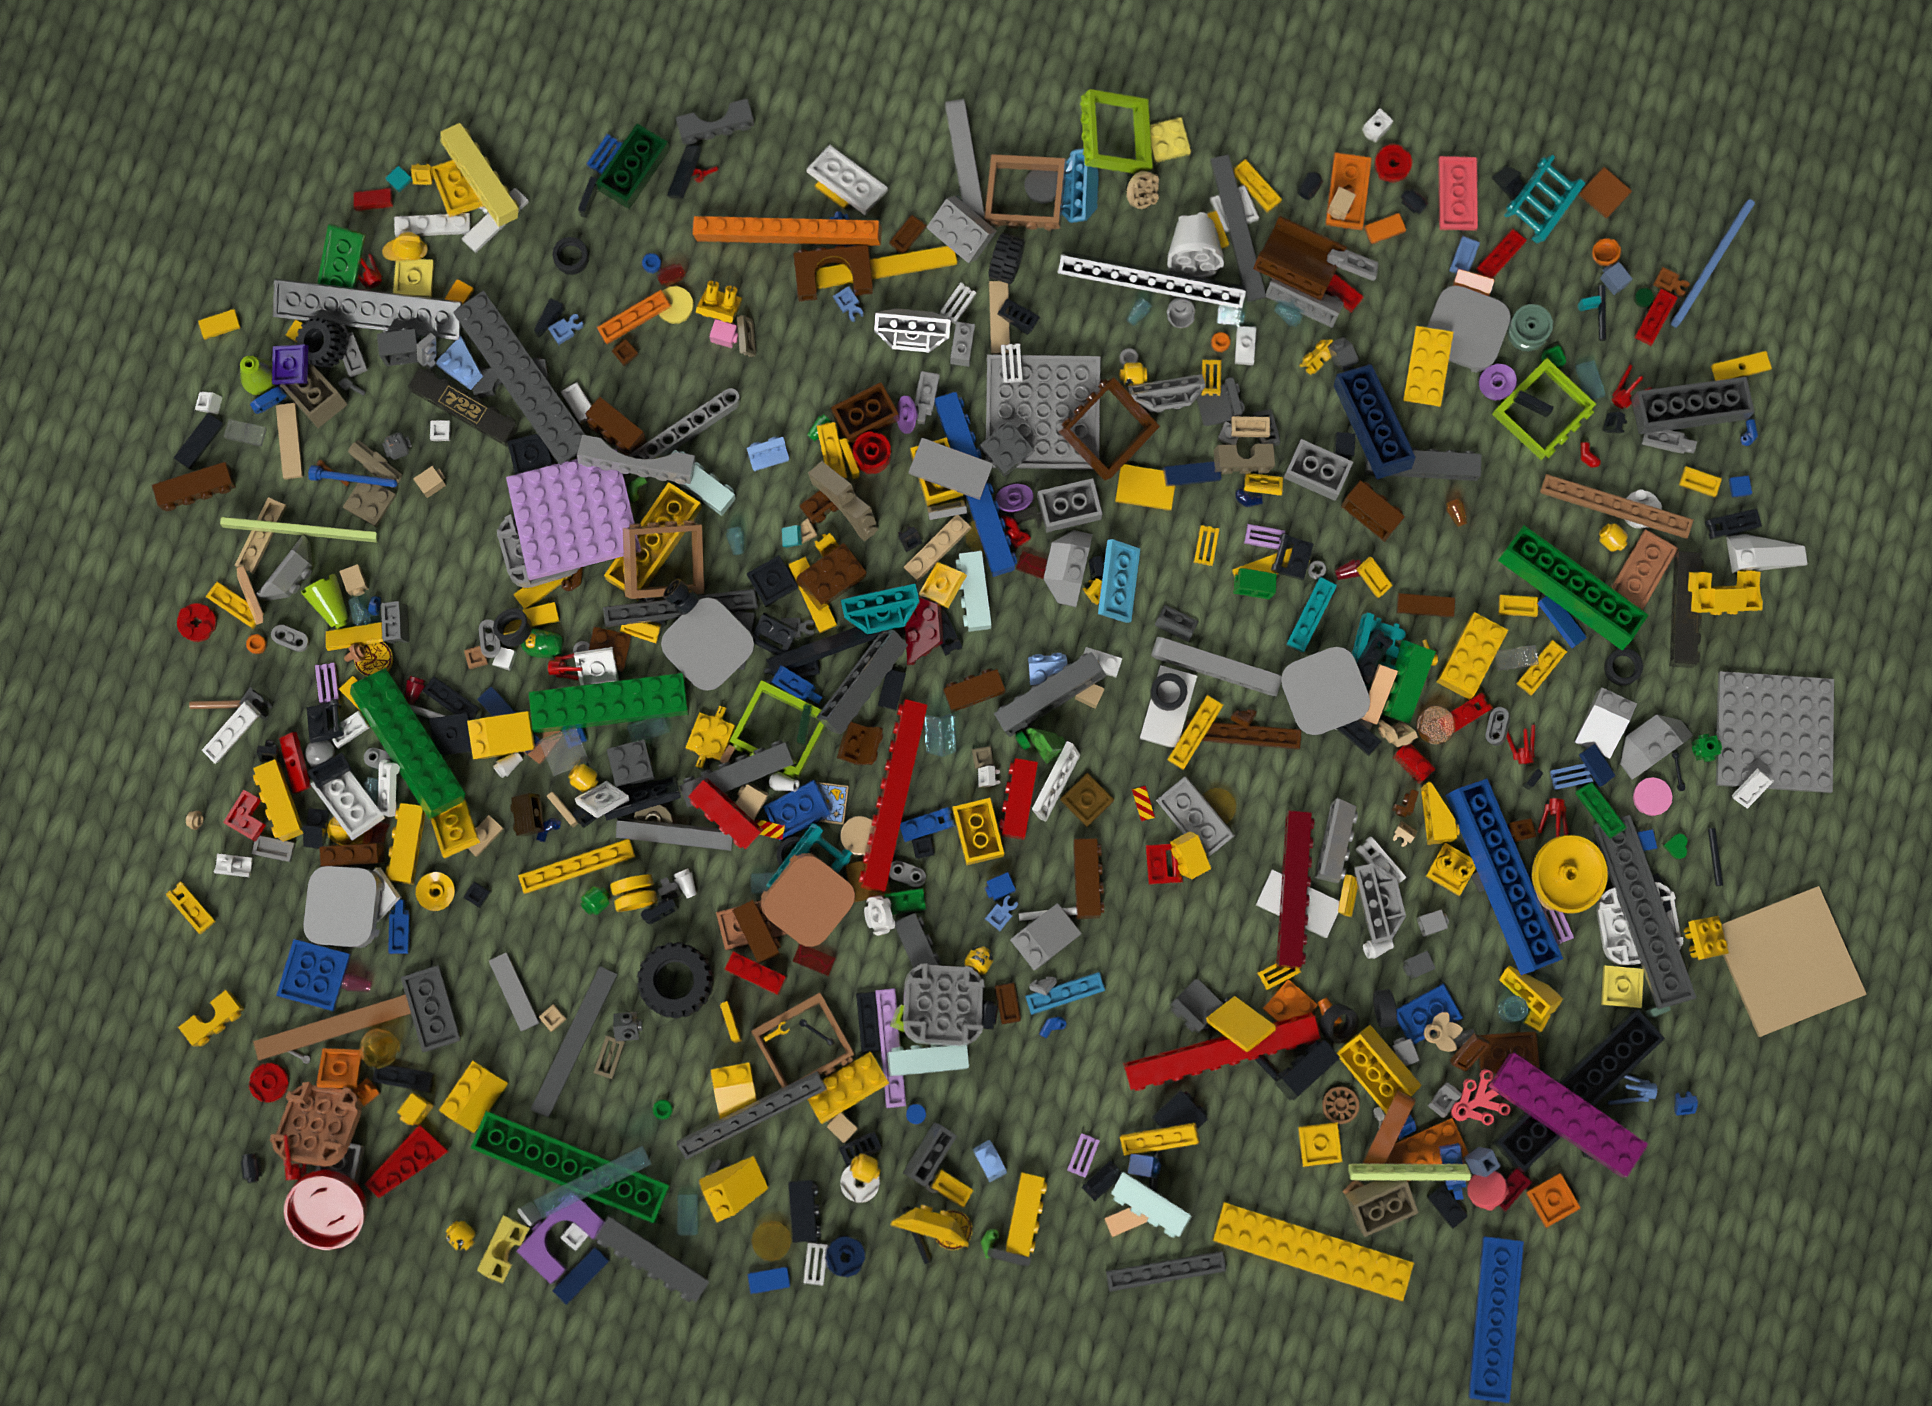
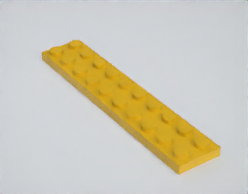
[1212,1202,1414,1301]

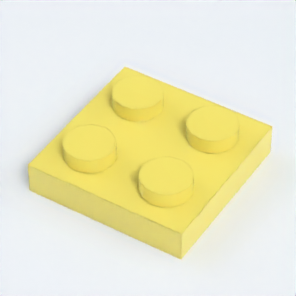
[1150,118,1191,163]
[393,259,435,298]
[1601,965,1644,1008]

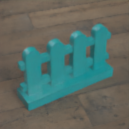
[1352,612,1406,690]

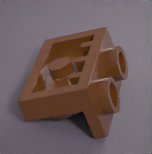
[799,491,839,525]

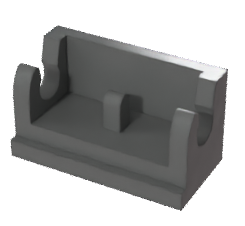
[381,601,409,644]
[239,687,272,721]

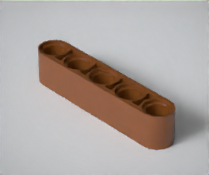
[1363,1090,1416,1181]

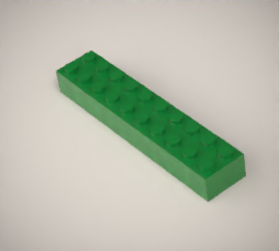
[470,1111,671,1223]

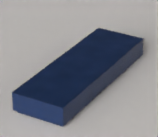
[1163,462,1222,487]
[552,1247,610,1305]

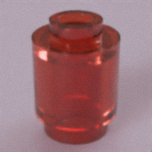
[657,263,686,287]

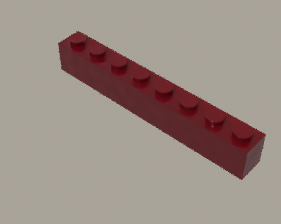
[1276,811,1315,969]

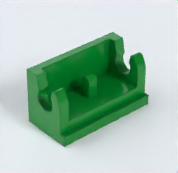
[1233,568,1276,600]
[884,889,926,915]

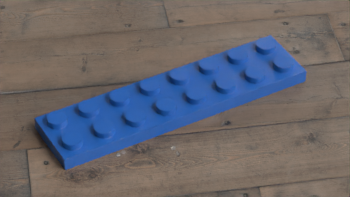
[1468,1237,1524,1403]

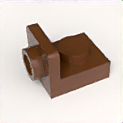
[1392,789,1419,817]
[1507,818,1537,843]

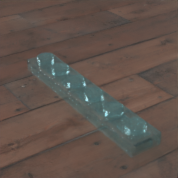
[534,1146,651,1219]

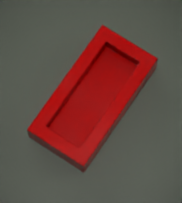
[1325,274,1364,313]

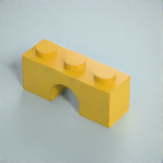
[178,990,244,1047]

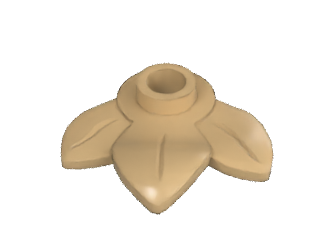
[1424,1012,1463,1052]

